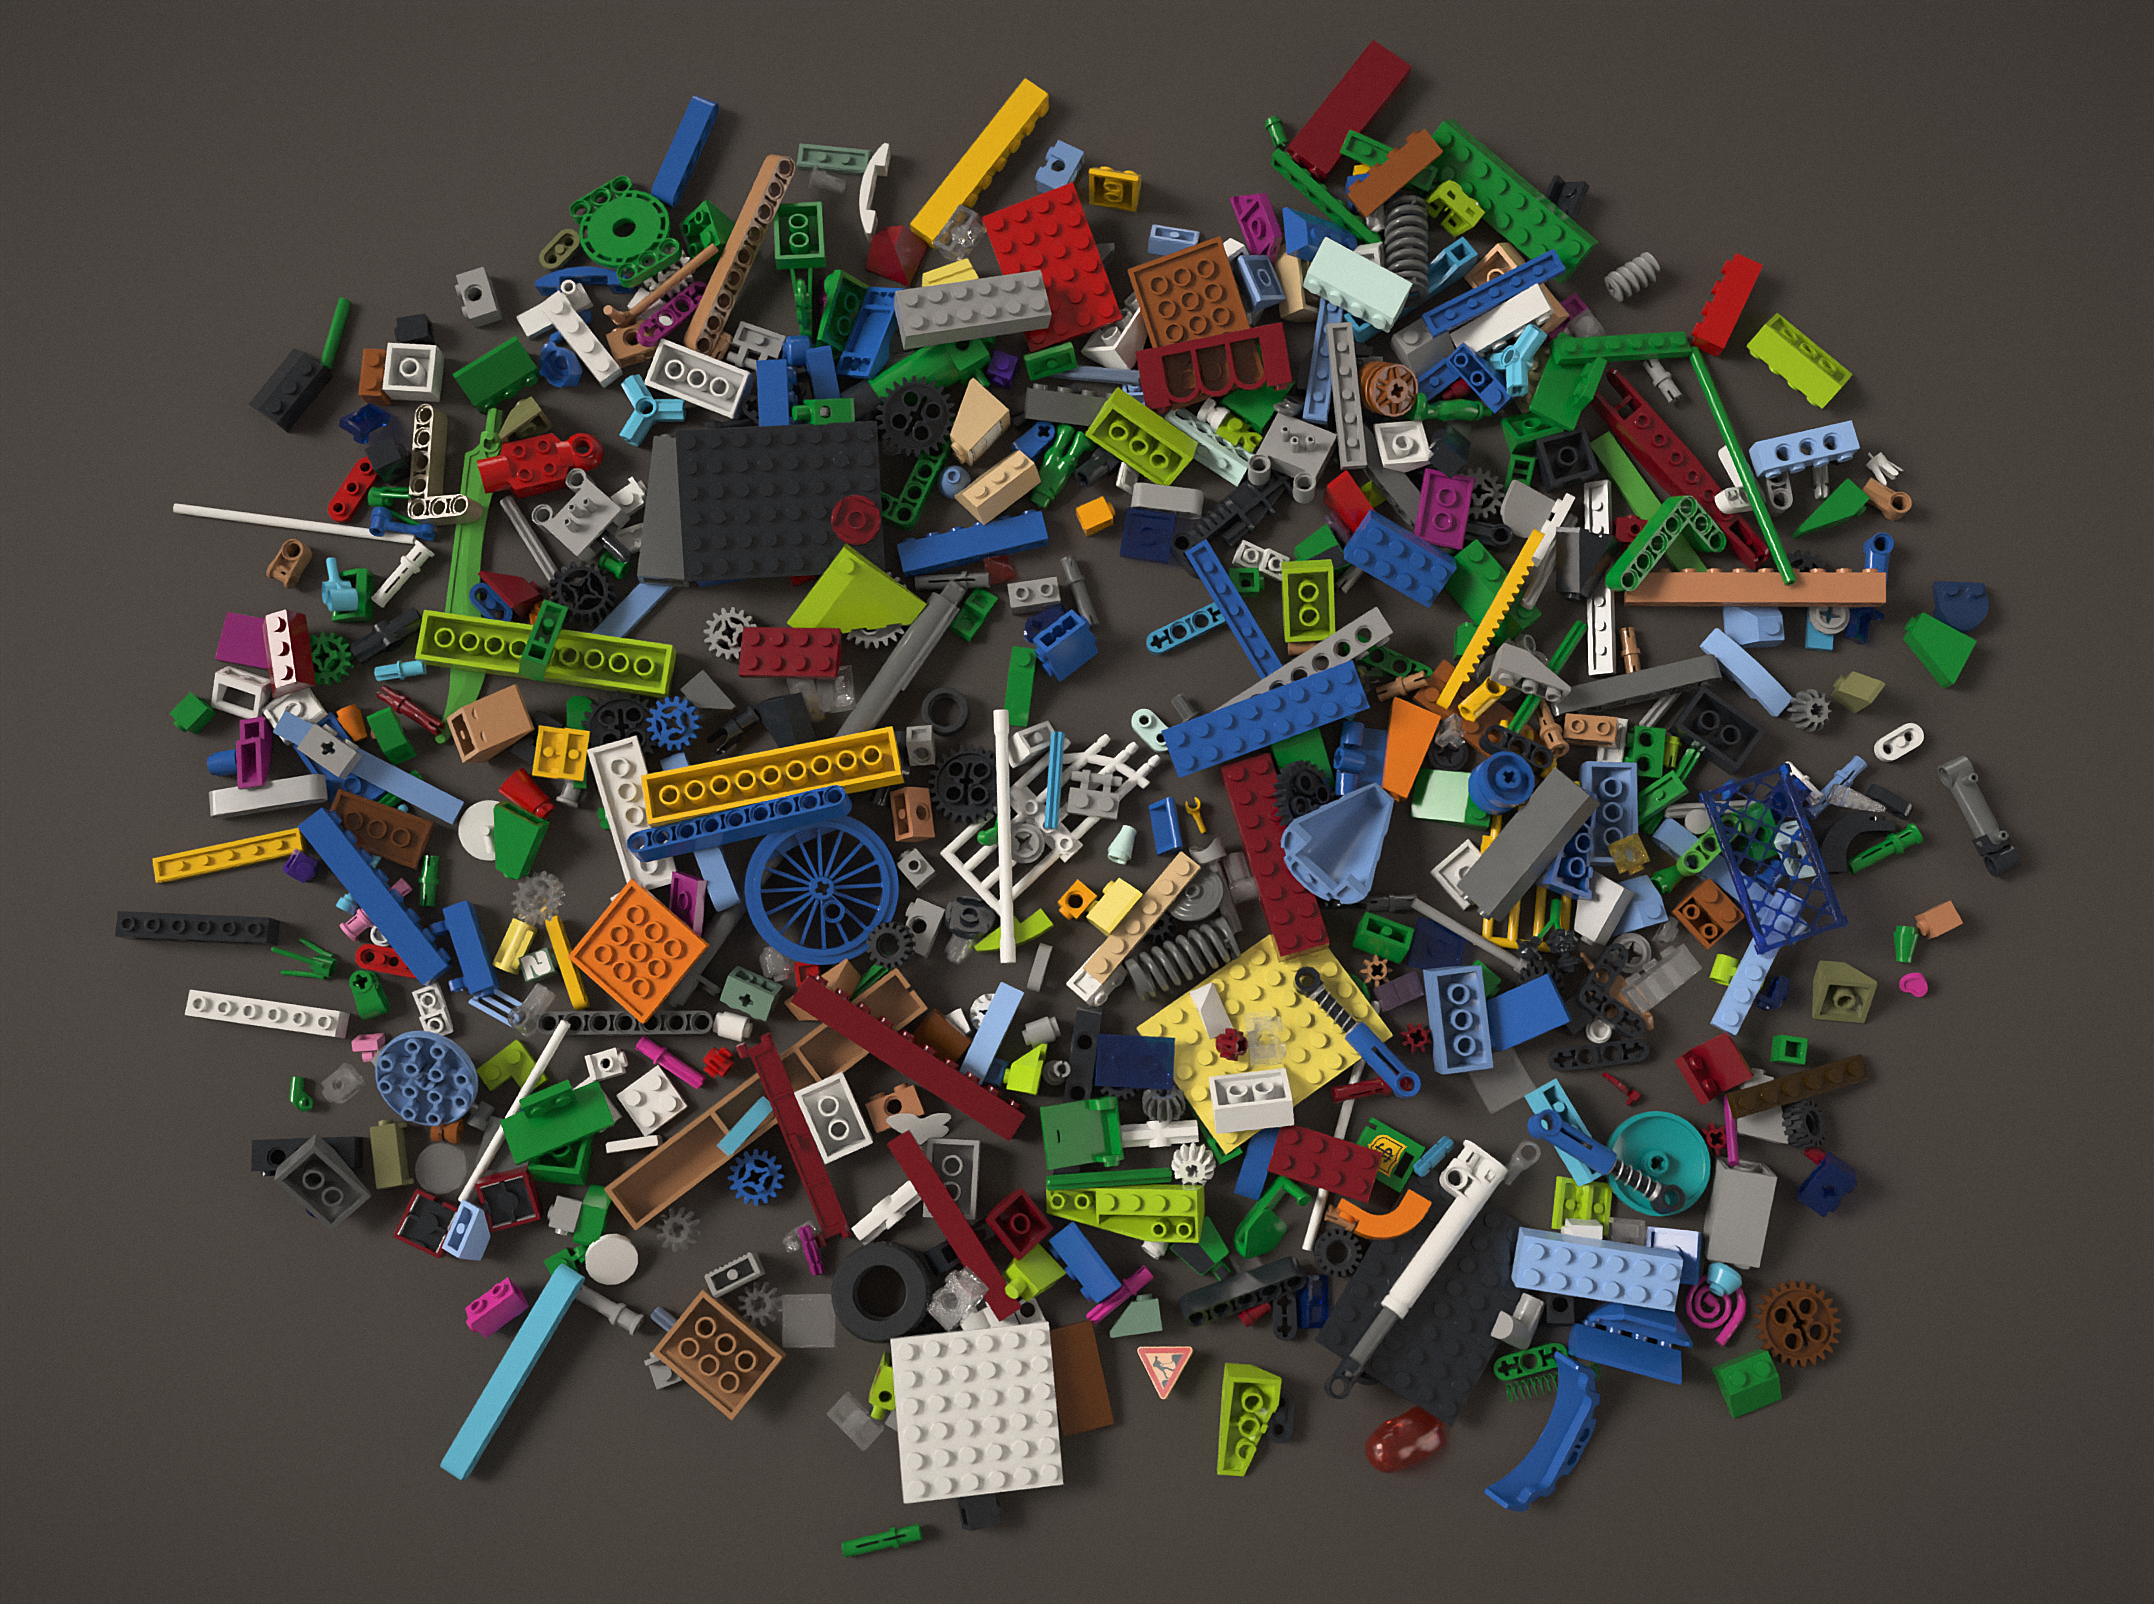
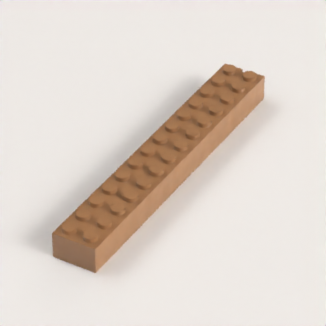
[604,967,928,1231]

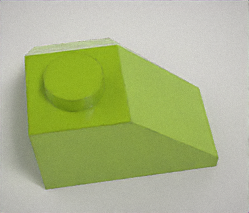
[1003,1043,1048,1096]

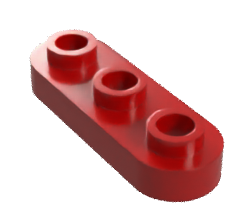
[328,457,380,524]
[355,944,417,979]

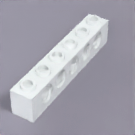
[185,990,350,1039]

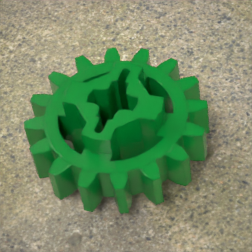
[310,631,355,686]

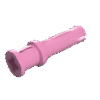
[340,878,412,942]

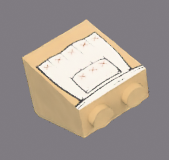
[950,378,1011,467]

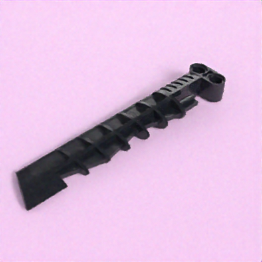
[1171,408,1395,579]

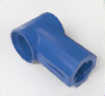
[1863,532,1894,583]

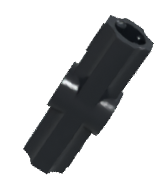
[349,607,423,665]

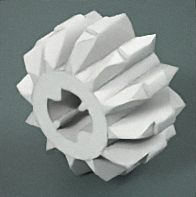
[1171,1141,1216,1185]

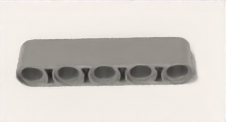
[209,774,328,818]

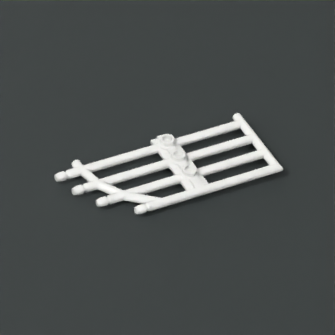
[940,734,1161,917]

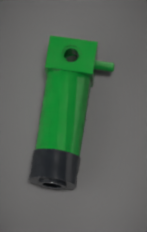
[840,338,991,430]

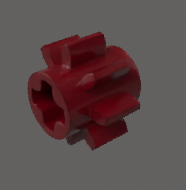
[1400,1022,1432,1054]
[1215,1028,1248,1061]
[1698,1123,1727,1155]

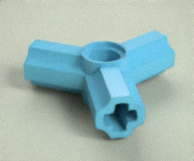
[1486,323,1548,397]
[619,374,686,447]

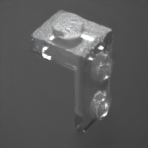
[787,679,825,723]

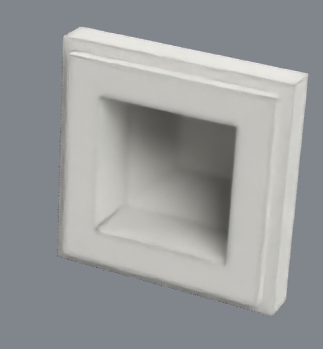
[1366,205,1386,233]
[1116,462,1139,495]

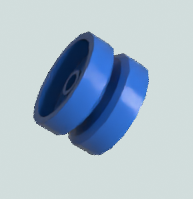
[1468,751,1535,815]

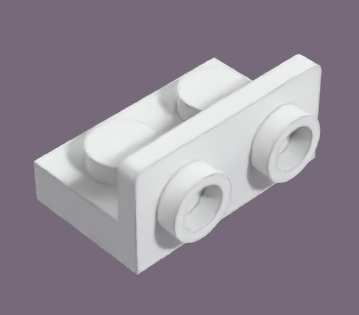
[1066,947,1128,1007]

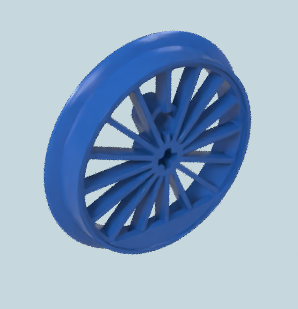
[745,815,899,965]

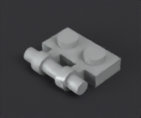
[727,321,786,373]
[1067,769,1122,820]

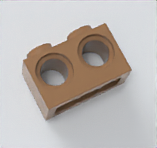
[1563,713,1619,749]

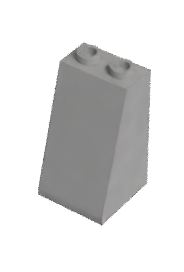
[1703,1155,1777,1269]

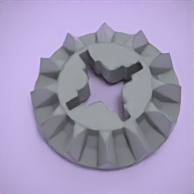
[1808,607,1850,635]
[1011,823,1045,864]
[1610,933,1651,973]

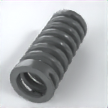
[1384,195,1428,308]
[1123,916,1241,1002]

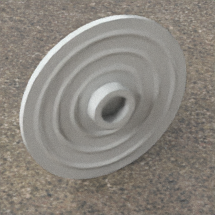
[459,800,500,860]

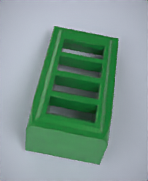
[1501,454,1536,503]

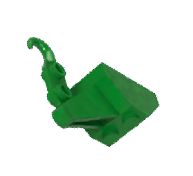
[774,202,826,339]

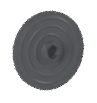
[1167,867,1224,921]

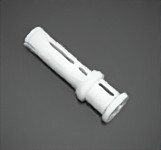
[371,540,435,608]

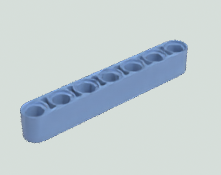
[660,751,742,912]
[1651,818,1808,946]

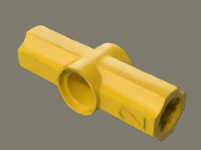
[1458,676,1511,722]

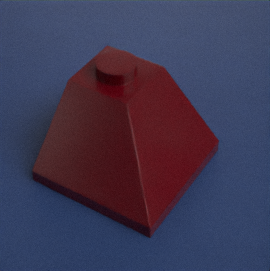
[478,571,544,620]
[986,1187,1054,1261]

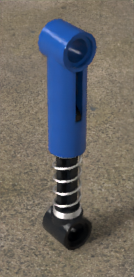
[1293,966,1421,1100]
[1527,1109,1686,1215]

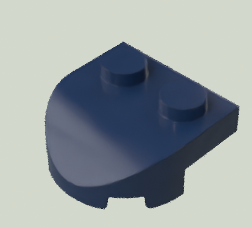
[1932,581,1989,634]

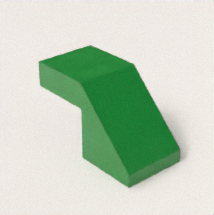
[573,1183,613,1246]

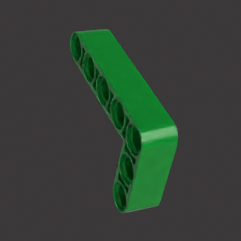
[881,418,955,531]
[1605,495,1726,592]

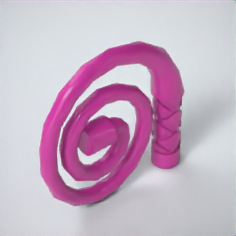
[1685,1274,1747,1347]

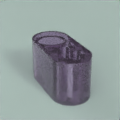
[1373,970,1426,1013]

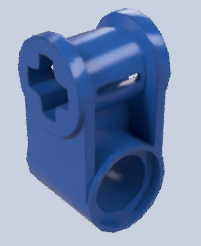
[1010,421,1056,463]

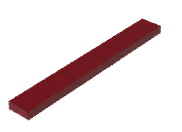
[887,1129,1022,1322]

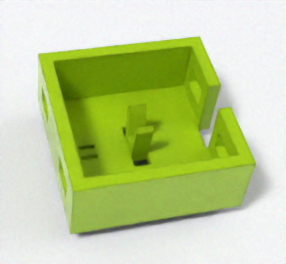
[1424,179,1485,238]

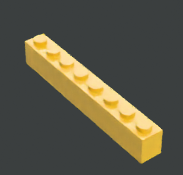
[910,78,1049,250]

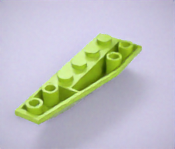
[1046,1184,1205,1243]

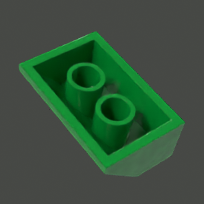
[452,336,542,414]

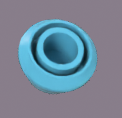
[1706,1262,1742,1296]

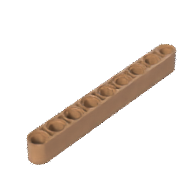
[683,154,795,356]

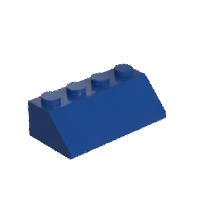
[1566,1319,1682,1385]

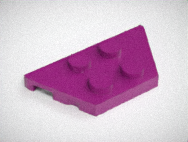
[1230,193,1283,268]

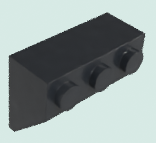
[249,348,333,433]

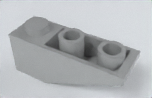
[1490,643,1571,703]

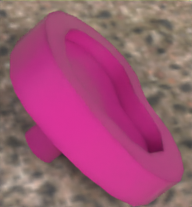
[1899,973,1928,997]

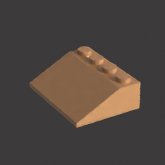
[652,1288,787,1420]

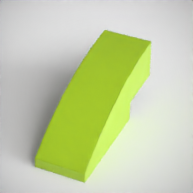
[974,908,1054,953]

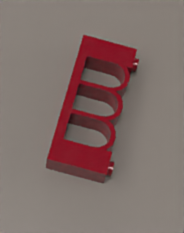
[1135,322,1294,414]

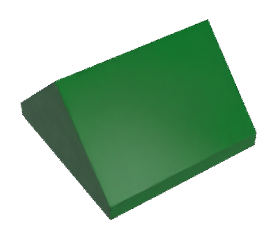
[1500,411,1564,455]

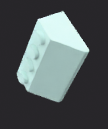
[1303,237,1413,333]

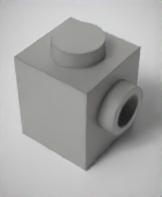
[896,848,937,890]
[547,1195,583,1236]

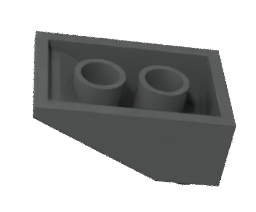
[274,1134,371,1231]

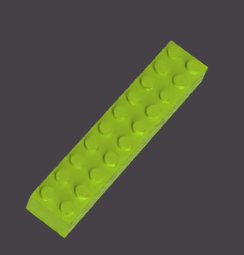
[415,610,677,699]

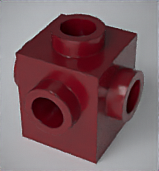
[1612,515,1647,552]

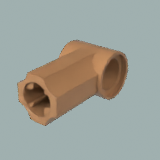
[1862,478,1912,521]

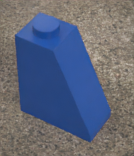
[806,345,840,399]

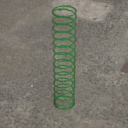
[1506,1362,1603,1403]

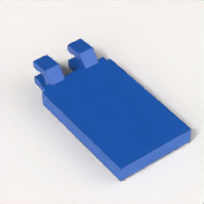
[1486,973,1572,1052]

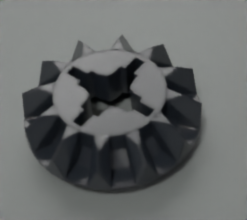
[1428,733,1468,772]

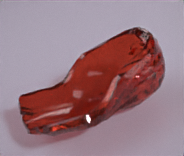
[1365,1406,1446,1474]

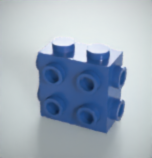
[1032,609,1099,682]

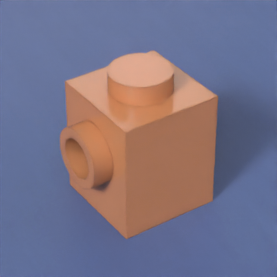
[1915,900,1963,939]

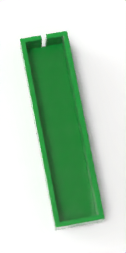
[1430,118,1598,284]

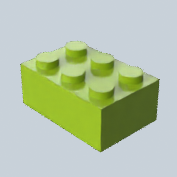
[1281,559,1335,642]

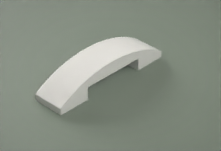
[859,143,891,243]

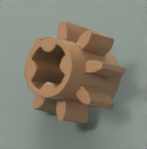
[1359,955,1393,988]

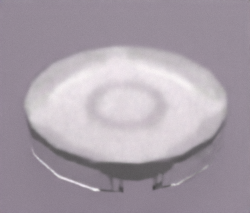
[415,1143,468,1194]

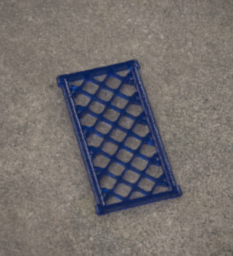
[1698,763,1849,955]

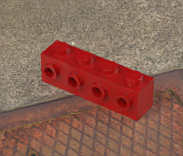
[1691,253,1763,357]

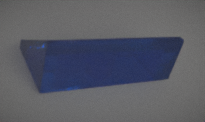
[1296,1274,1328,1329]

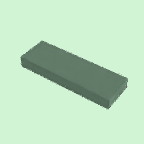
[797,143,871,176]

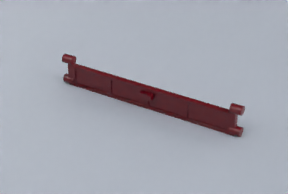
[736,1033,852,1248]

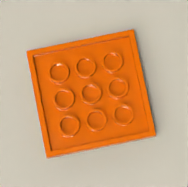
[568,879,709,1024]

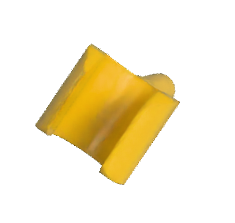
[1185,797,1207,834]

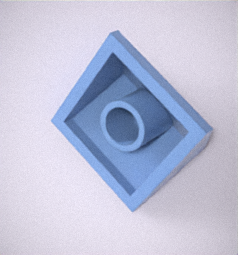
[1233,255,1287,313]

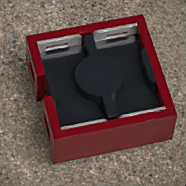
[475,1165,544,1233]
[393,1189,459,1259]

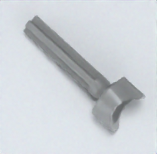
[1188,837,1243,933]

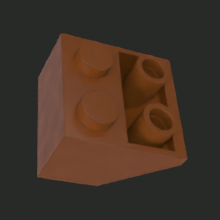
[1672,878,1745,950]

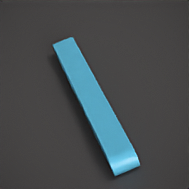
[440,1263,585,1481]

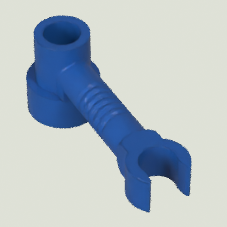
[369,507,436,541]

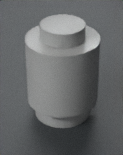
[1022,1016,1061,1048]

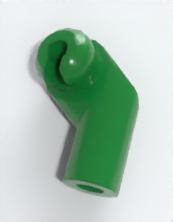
[977,815,998,846]
[289,1077,314,1112]

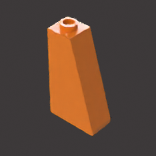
[1381,697,1441,803]

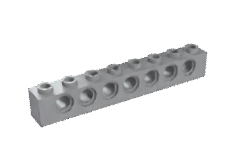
[1212,607,1393,712]

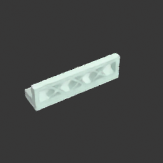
[1164,408,1255,487]

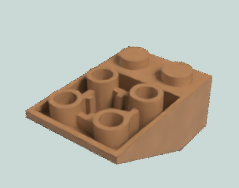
[446,684,534,763]

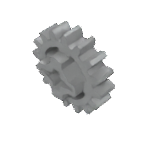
[703,607,757,662]

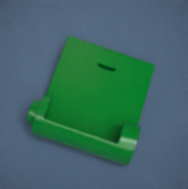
[1040,1096,1124,1170]

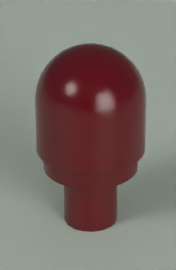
[1440,378,1473,400]

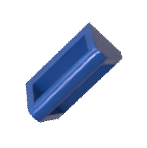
[1149,797,1183,856]

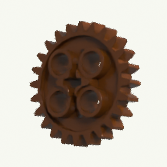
[1753,1280,1841,1367]

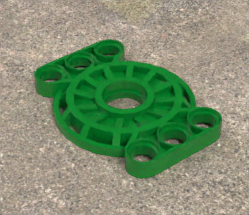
[569,176,682,288]

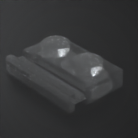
[817,665,856,715]

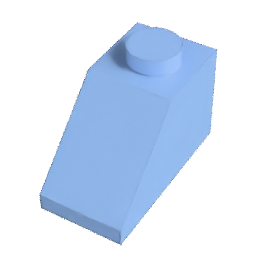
[442,1199,491,1261]

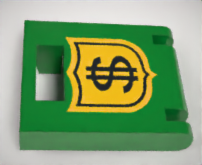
[1356,1117,1425,1194]

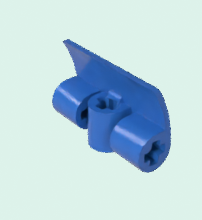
[1333,721,1387,798]

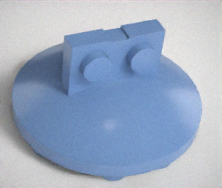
[375,1031,478,1126]

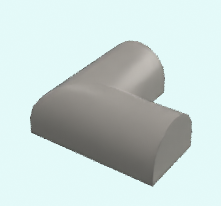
[1491,1293,1547,1350]

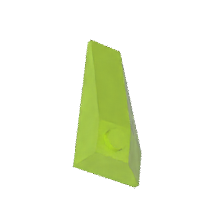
[1217,1363,1282,1476]

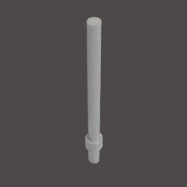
[1411,898,1530,974]

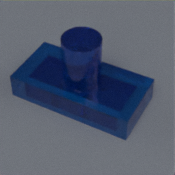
[339,403,391,444]

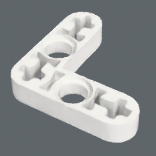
[1715,445,1766,514]

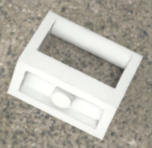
[211,666,272,719]

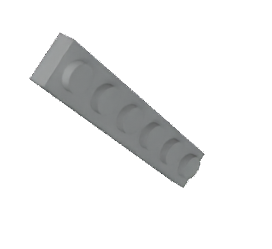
[1326,322,1367,470]

